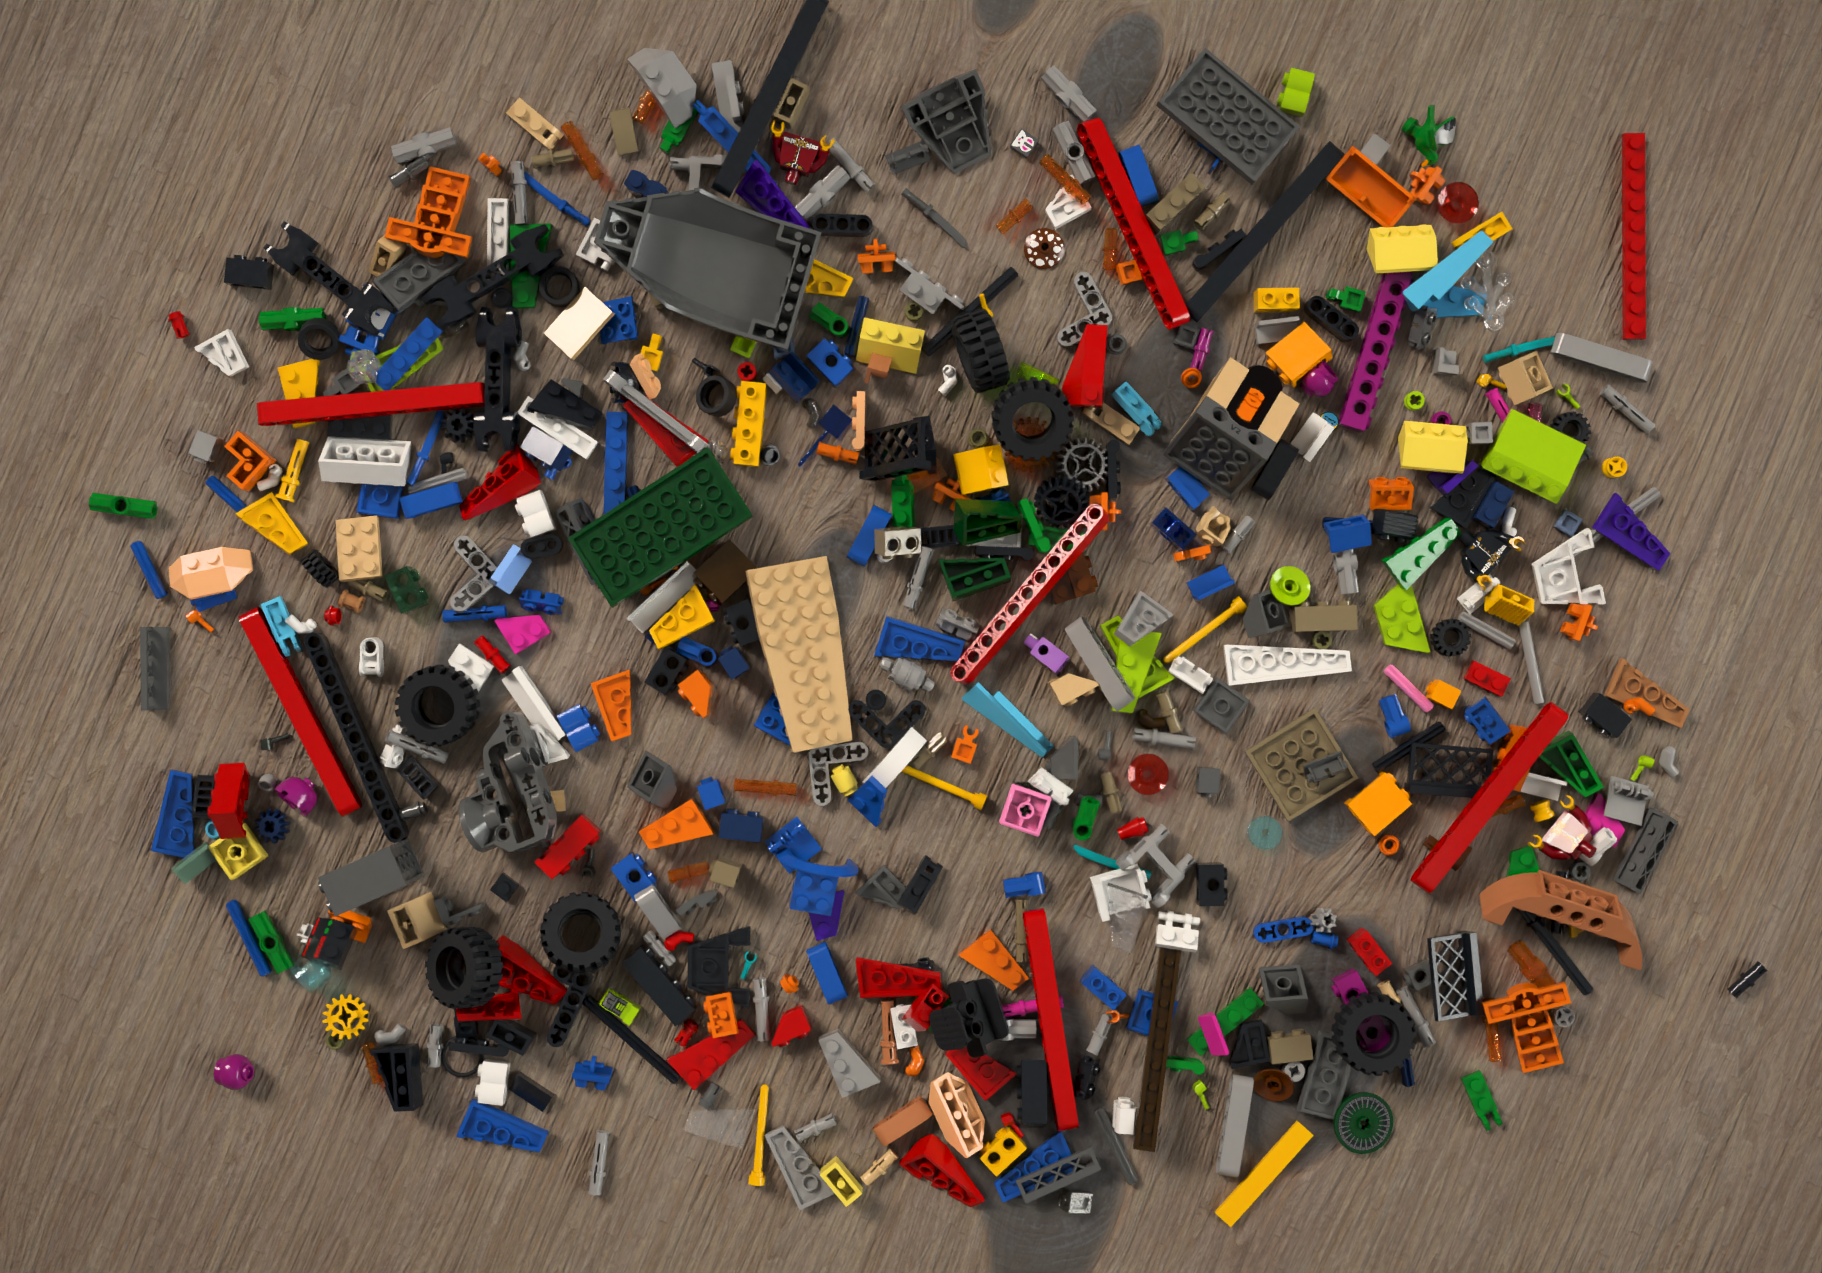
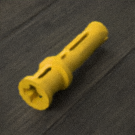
[275,439,310,503]

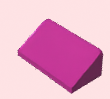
[1198,1012,1229,1056]

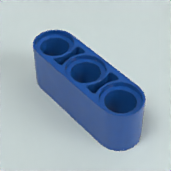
[1119,145,1159,207]
[399,482,463,519]
[846,505,892,567]
[806,942,848,1005]

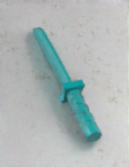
[1482,337,1555,363]
[1073,844,1151,879]

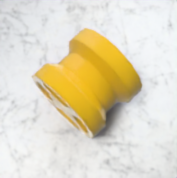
[1601,457,1627,478]
[1529,799,1555,822]

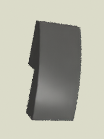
[675,889,719,916]

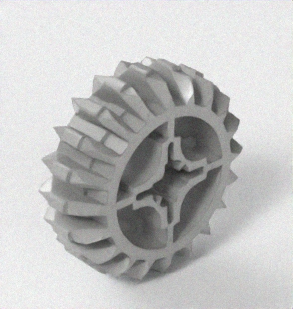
[1055,437,1108,492]

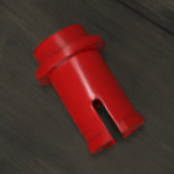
[168,311,190,339]
[674,1019,698,1047]

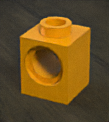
[1425,679,1461,709]

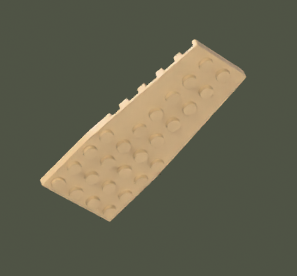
[746,556,852,752]

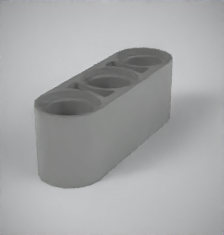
[634,884,682,939]

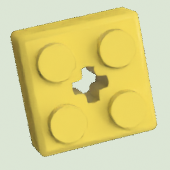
[208,823,268,880]

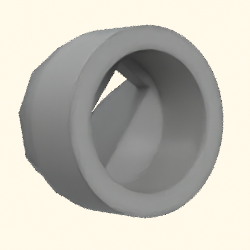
[258,774,277,792]

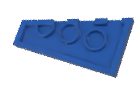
[874,616,965,661]
[151,769,194,858]
[456,1098,549,1152]
[994,1131,1078,1202]

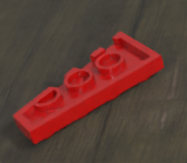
[622,396,709,467]
[666,1018,756,1090]

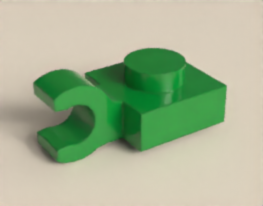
[1160,230,1199,256]
[1326,286,1366,313]

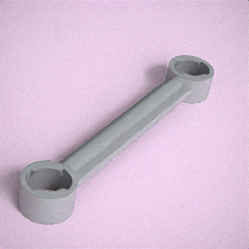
[602,369,710,453]

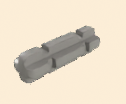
[643,930,676,967]

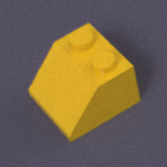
[953,445,1009,495]

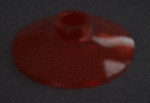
[1437,182,1479,224]
[1127,754,1169,795]

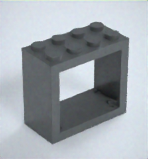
[318,838,424,916]

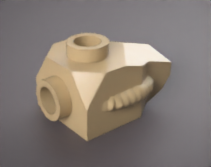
[1196,506,1231,546]

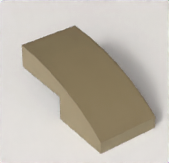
[610,108,638,155]

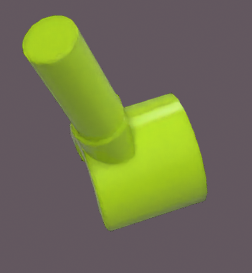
[1556,384,1580,410]
[1630,755,1654,782]
[1192,1080,1210,1110]

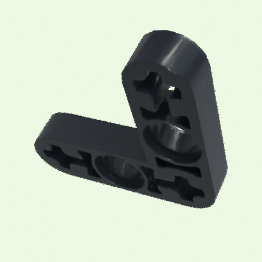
[848,700,925,748]

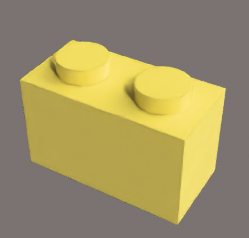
[820,1156,863,1207]

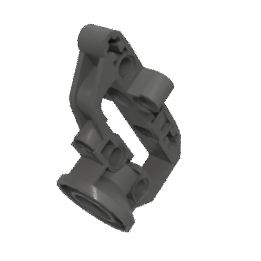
[458,711,557,853]

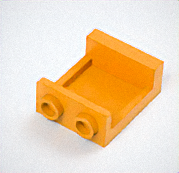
[1266,322,1332,388]
[1344,771,1412,836]

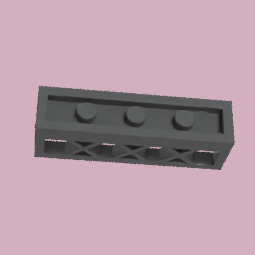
[554,498,596,586]
[140,627,170,711]
[1613,807,1678,895]
[1016,1146,1101,1204]

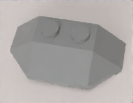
[627,48,697,128]

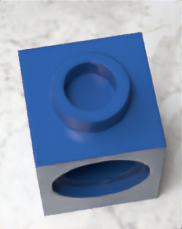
[697,777,726,810]

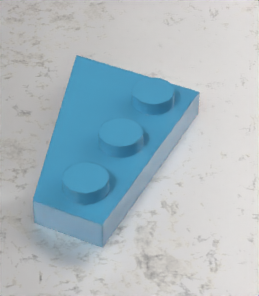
[1423,286,1487,318]

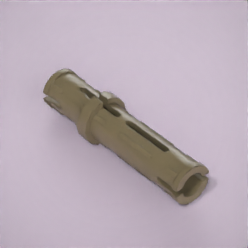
[1014,898,1029,962]

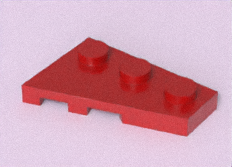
[456,992,522,1021]

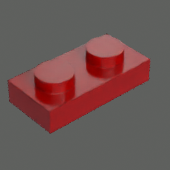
[1463,660,1511,697]

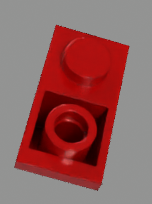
[902,984,949,1032]
[771,1004,812,1048]

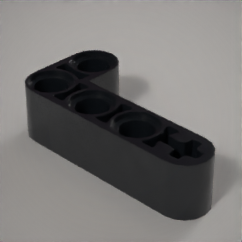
[547,966,594,1047]

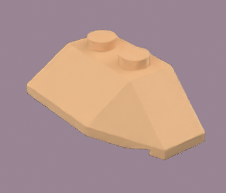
[169,547,253,600]
[929,1072,985,1158]

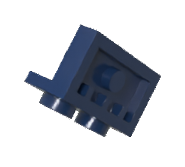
[768,352,820,403]

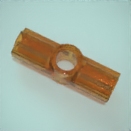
[1507,940,1557,988]

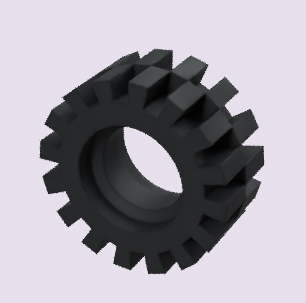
[1550,411,1591,444]
[301,549,339,588]
[1430,619,1471,656]

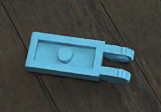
[1111,381,1162,436]
[261,596,303,657]

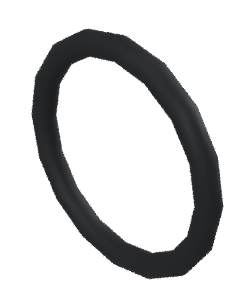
[441,1036,484,1077]

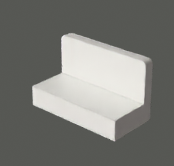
[1290,412,1334,462]
[1520,773,1567,801]

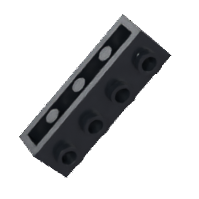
[622,945,696,1027]

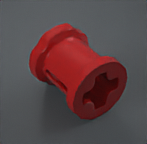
[737,362,757,382]

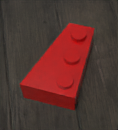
[207,763,250,839]
[534,814,601,879]

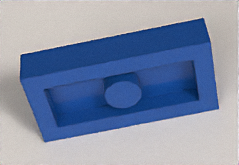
[1165,467,1210,510]
[1324,514,1372,553]
[1186,565,1235,601]

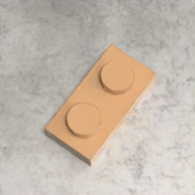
[630,353,661,399]

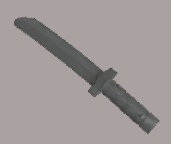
[901,188,966,248]

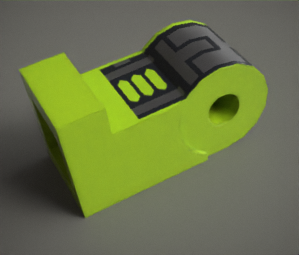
[599,989,642,1026]

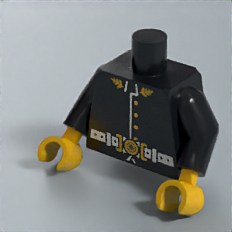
[1458,529,1525,590]

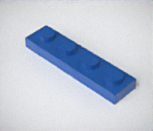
[371,317,443,391]

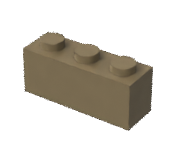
[1146,172,1206,234]
[1291,601,1358,632]

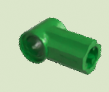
[809,302,849,338]
[1072,796,1100,841]

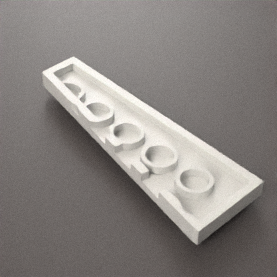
[1223,645,1352,685]

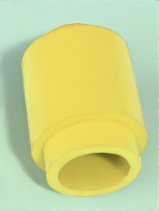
[830,764,859,797]

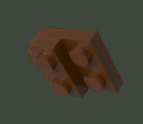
[1046,552,1098,605]

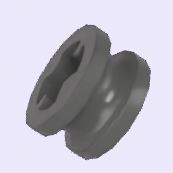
[1569,861,1591,881]

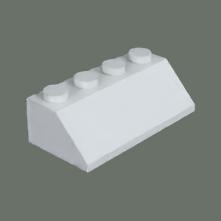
[318,436,411,486]

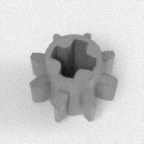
[1310,908,1337,933]

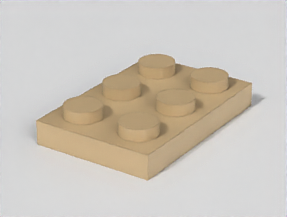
[335,515,383,582]

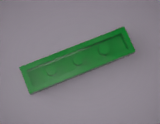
[1187,987,1264,1056]

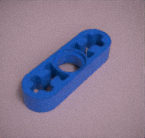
[1253,916,1314,943]

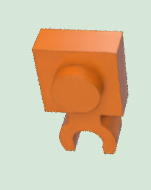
[478,153,503,178]
[1116,260,1142,285]
[1173,545,1211,562]
[951,725,979,764]

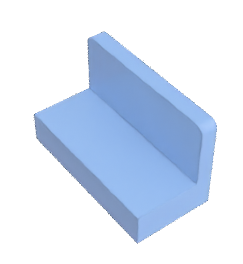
[488,544,532,594]

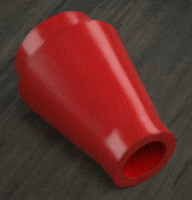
[1117,817,1149,840]

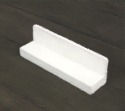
[626,562,696,634]
[502,666,566,741]

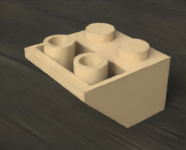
[1047,673,1099,707]
[387,892,447,949]

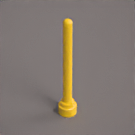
[1163,596,1248,664]
[901,765,987,810]
[748,1084,769,1186]

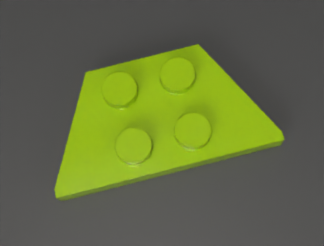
[1373,584,1430,653]

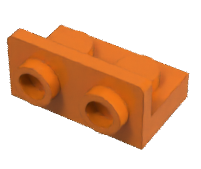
[1368,477,1414,510]
[328,911,373,943]
[704,992,739,1038]

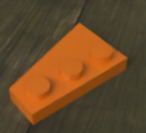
[591,669,632,742]
[958,929,1029,991]

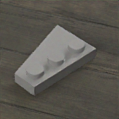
[1114,591,1174,646]

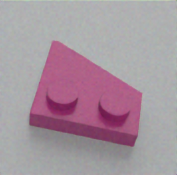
[494,615,552,654]
[1585,793,1625,848]

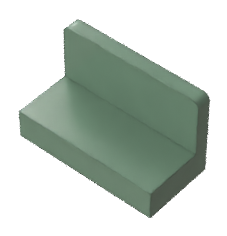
[171,842,216,884]

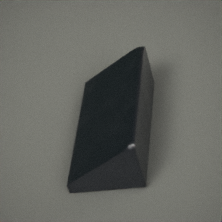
[509,1072,555,1112]

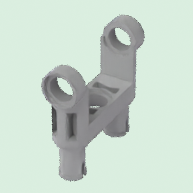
[670,154,727,190]
[1116,824,1197,908]

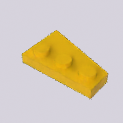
[805,259,853,298]
[278,359,320,429]
[235,492,308,556]
[649,584,715,650]

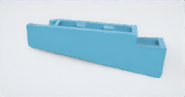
[1402,231,1493,312]
[962,682,1054,757]

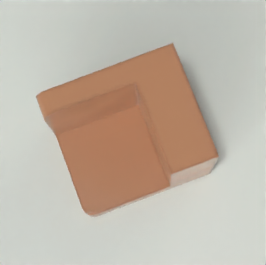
[864,353,892,384]

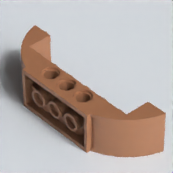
[1479,870,1642,971]

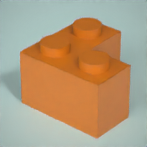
[224,431,277,491]

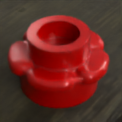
[324,606,342,626]

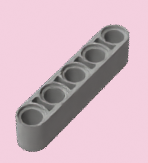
[1550,333,1653,383]
[1065,616,1135,711]
[1216,1074,1254,1177]

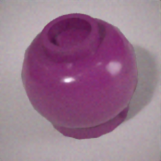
[1300,360,1338,397]
[214,1054,254,1090]

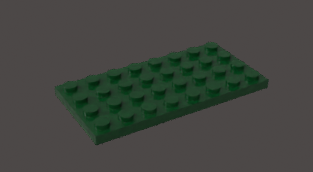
[568,447,754,608]

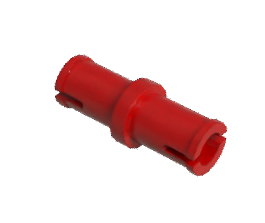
[473,635,511,674]

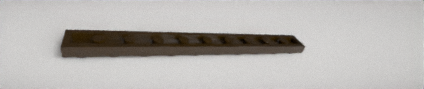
[1133,947,1181,1152]

